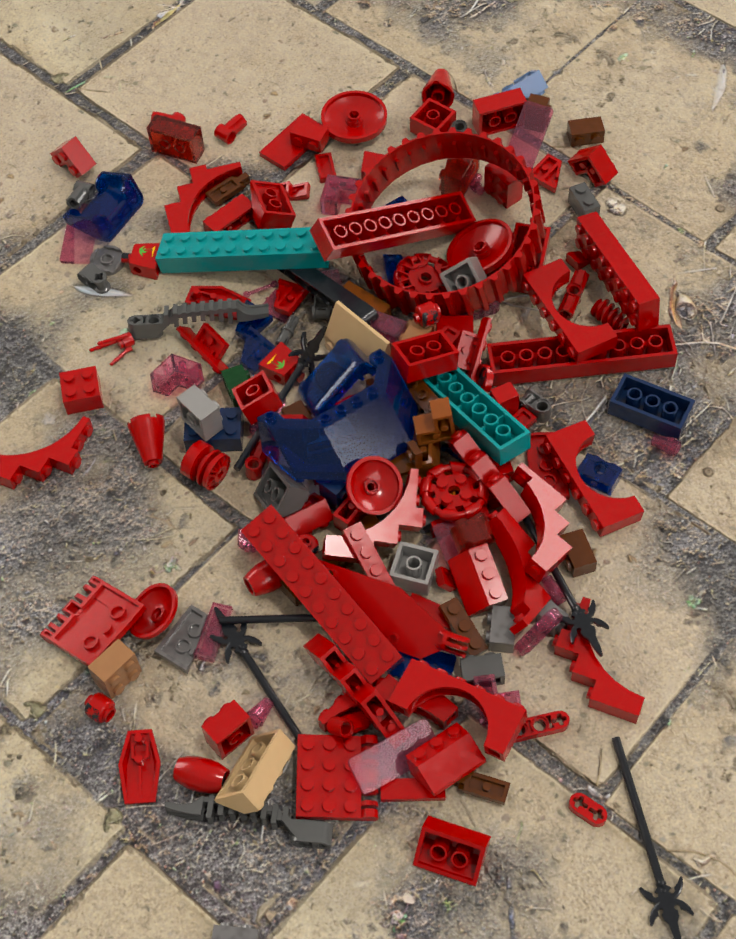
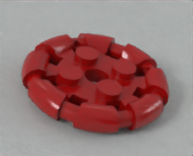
[393,253,451,293]
[419,461,490,522]

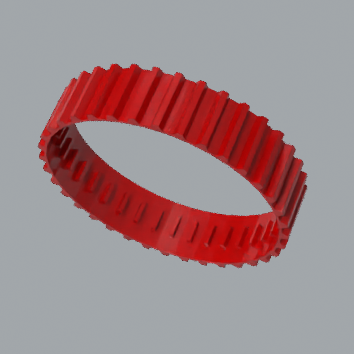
[345,127,546,316]

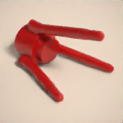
[89,332,135,366]

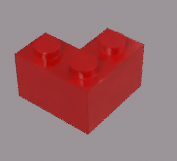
[50,136,97,178]
[568,144,618,187]

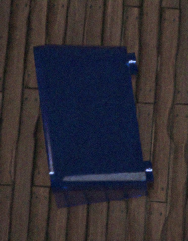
[63,171,144,242]
[298,338,379,424]

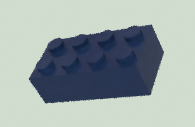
[608,373,695,441]

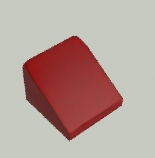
[566,251,590,270]

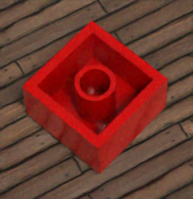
[410,98,456,135]
[484,163,523,209]
[59,366,104,415]
[231,370,284,425]
[201,700,255,760]

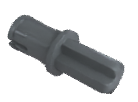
[275,314,299,345]

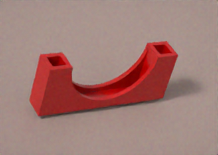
[521,258,618,364]
[543,420,644,537]
[388,658,527,762]

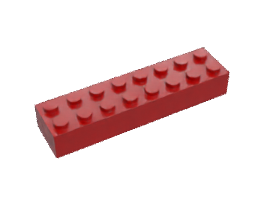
[575,211,660,332]

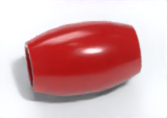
[243,560,282,596]
[173,756,230,794]

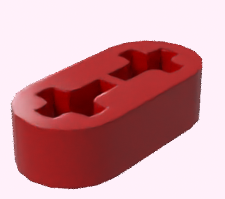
[569,793,607,827]

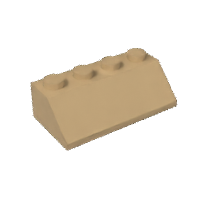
[214,729,295,814]

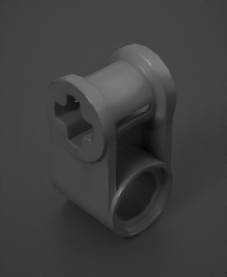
[518,389,551,423]

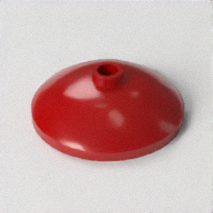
[346,456,403,515]
[129,583,178,640]

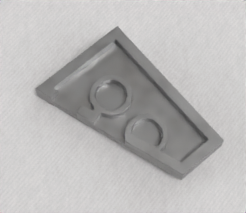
[154,605,208,674]

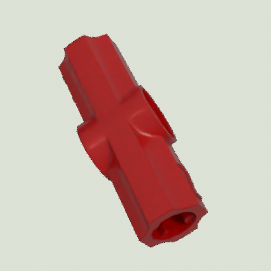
[558,269,590,320]

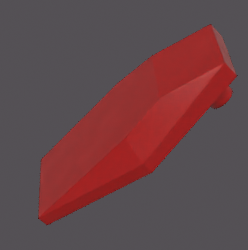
[185,286,251,320]
[118,729,161,805]

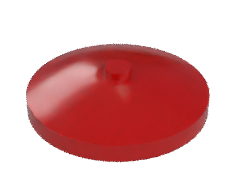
[321,90,387,144]
[447,219,515,274]

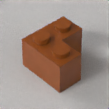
[413,397,455,446]

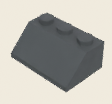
[254,461,310,517]

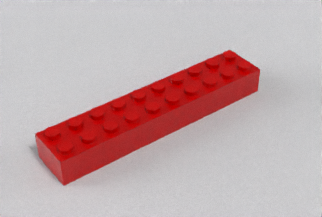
[309,191,476,261]
[486,324,678,386]
[240,504,404,687]

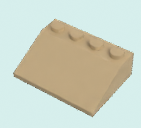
[325,300,392,386]

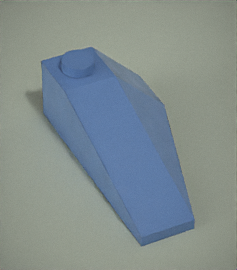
[493,70,548,98]

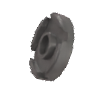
[90,245,125,276]

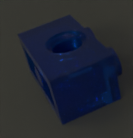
[577,453,623,496]

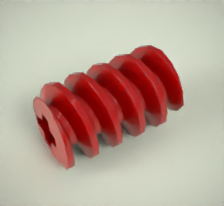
[590,299,629,330]

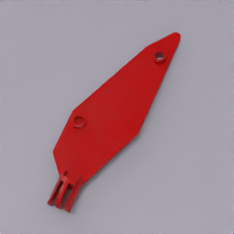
[319,559,470,659]

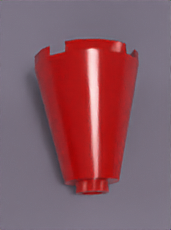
[422,69,454,107]
[127,413,165,468]

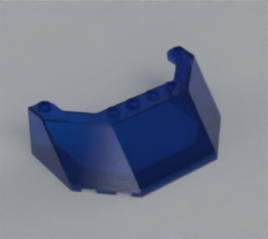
[257,349,418,484]

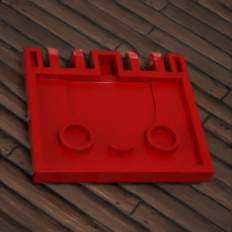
[39,575,147,666]
[295,734,378,821]

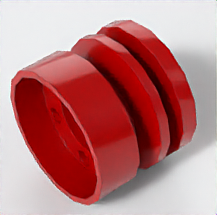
[180,440,231,491]

